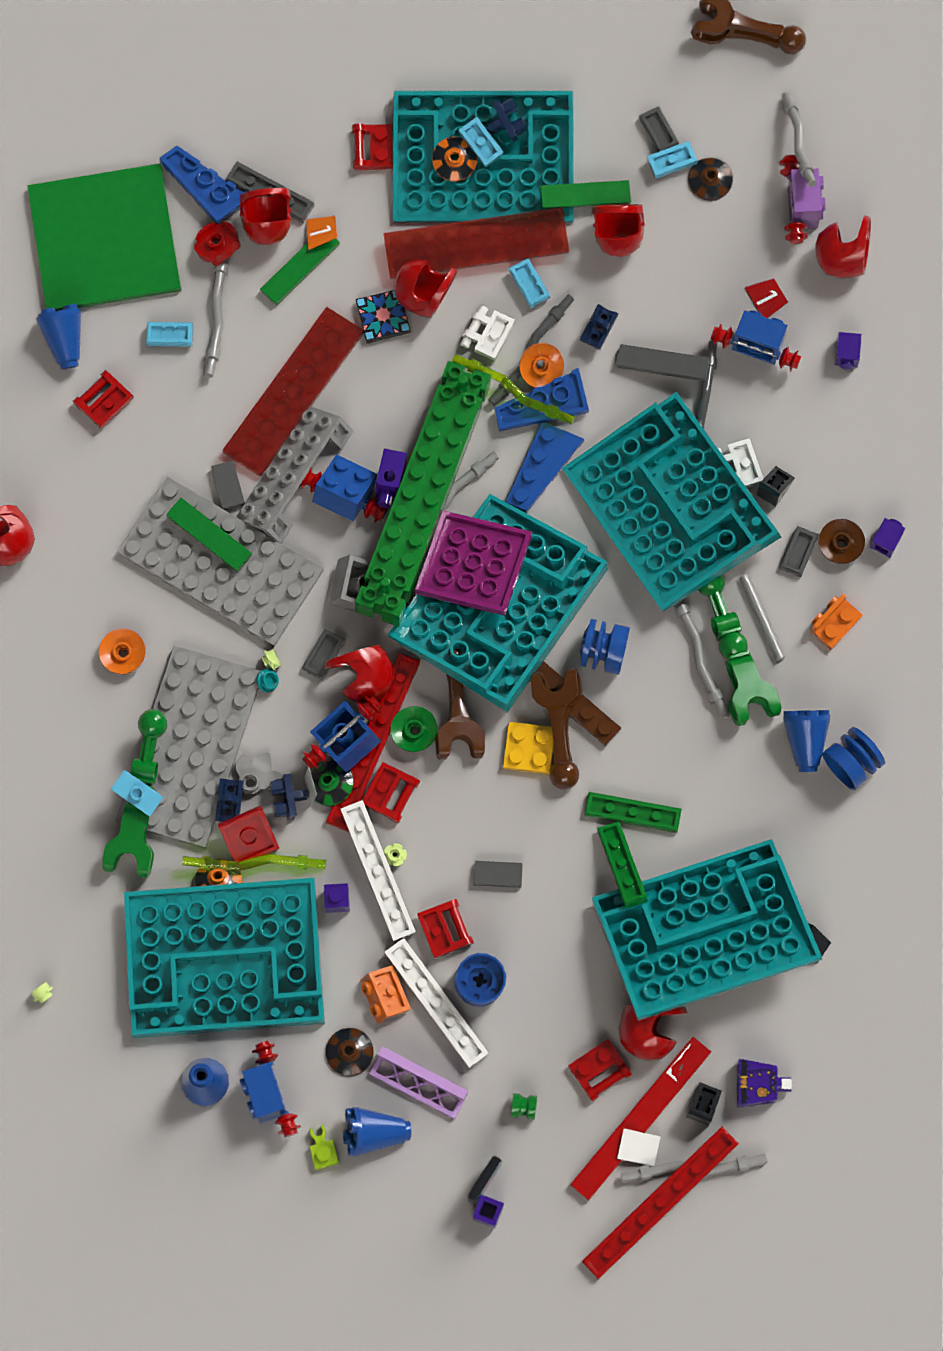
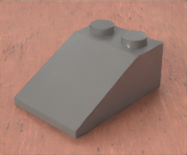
[329,555,382,616]

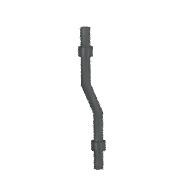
[488,294,574,406]
[696,340,718,429]

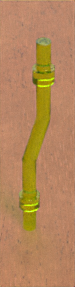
[452,354,575,425]
[182,854,326,871]

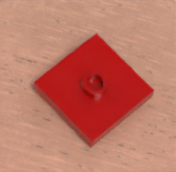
[217,805,280,868]

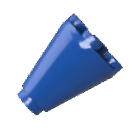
[36,304,81,370]
[783,710,830,772]
[181,1058,230,1107]
[343,1107,411,1156]

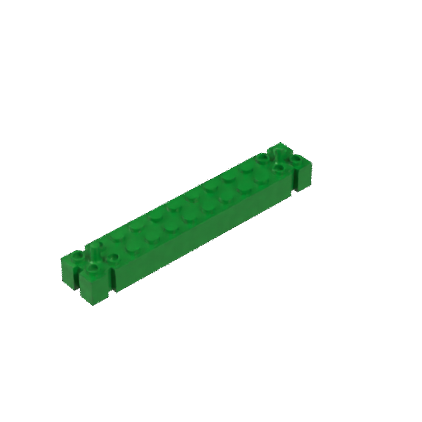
[355,361,491,627]

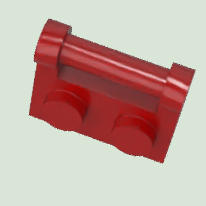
[352,123,393,170]
[72,370,134,429]
[363,762,420,823]
[417,899,474,959]
[568,1039,632,1102]

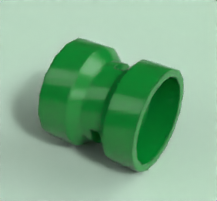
[511,1093,537,1120]

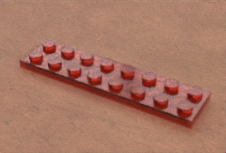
[383,207,569,279]
[222,306,364,477]

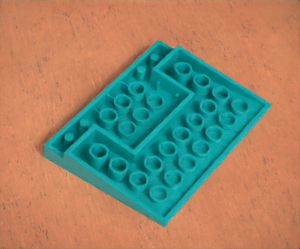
[393,91,573,222]
[562,392,782,612]
[388,494,608,713]
[592,839,822,1020]
[124,878,325,1039]

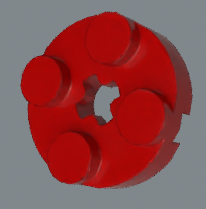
[194,221,241,266]

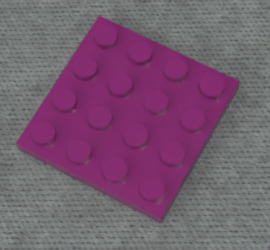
[415,510,532,616]

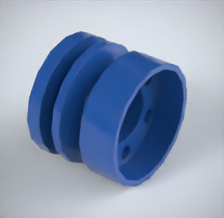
[580,618,630,675]
[822,727,886,790]
[454,953,506,1007]

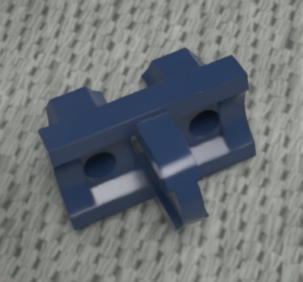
[487,99,527,143]
[580,304,619,350]
[269,774,310,821]
[215,778,244,822]

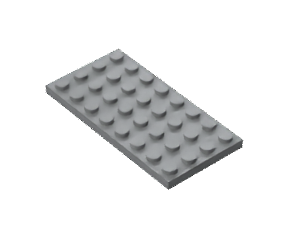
[117,476,324,647]
[115,646,260,849]

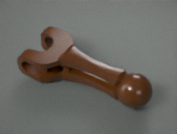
[691,0,806,54]
[435,649,485,760]
[531,668,582,790]

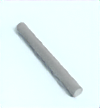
[739,574,785,661]

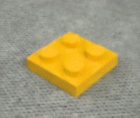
[503,722,554,775]

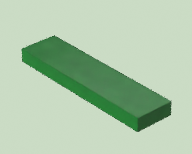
[539,180,631,209]
[260,239,340,306]
[166,497,252,573]
[584,792,682,833]
[597,821,648,909]

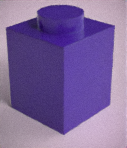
[835,332,862,369]
[870,518,905,558]
[324,883,350,913]
[472,1194,504,1228]

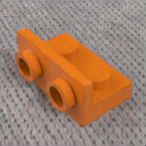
[811,594,863,650]
[360,965,411,1023]

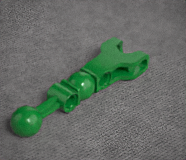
[698,574,782,726]
[102,709,167,879]

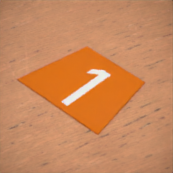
[306,216,337,250]

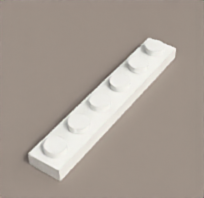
[340,800,416,942]
[385,938,489,1069]

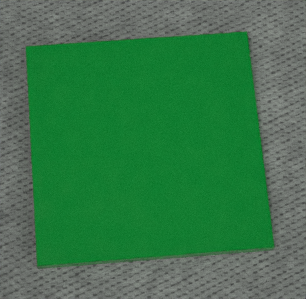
[27,163,182,311]

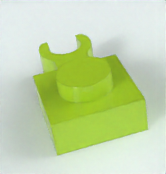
[309,1125,339,1171]

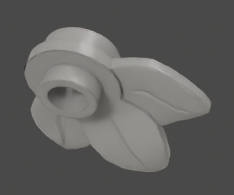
[236,753,282,795]

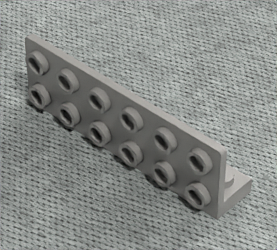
[236,406,353,543]

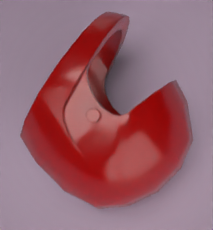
[239,188,292,246]
[591,204,645,258]
[815,215,871,278]
[394,259,458,318]
[0,505,35,566]
[324,645,395,704]
[619,1004,688,1061]

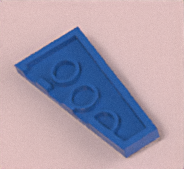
[159,146,243,225]
[494,368,589,432]
[506,422,584,513]

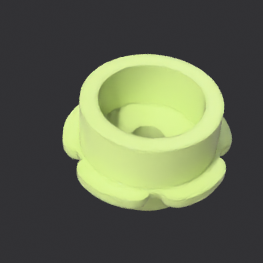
[262,649,281,671]
[384,843,407,867]
[31,982,53,1003]

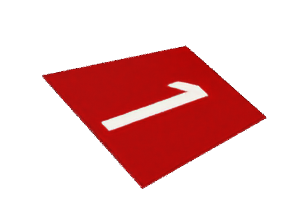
[745,278,788,318]

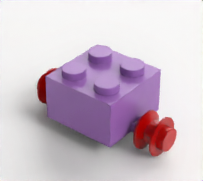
[779,155,825,244]

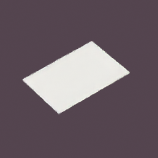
[304,767,317,805]
[617,1129,661,1166]

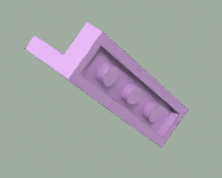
[369,1046,468,1119]

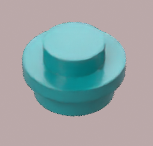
[256,669,279,693]

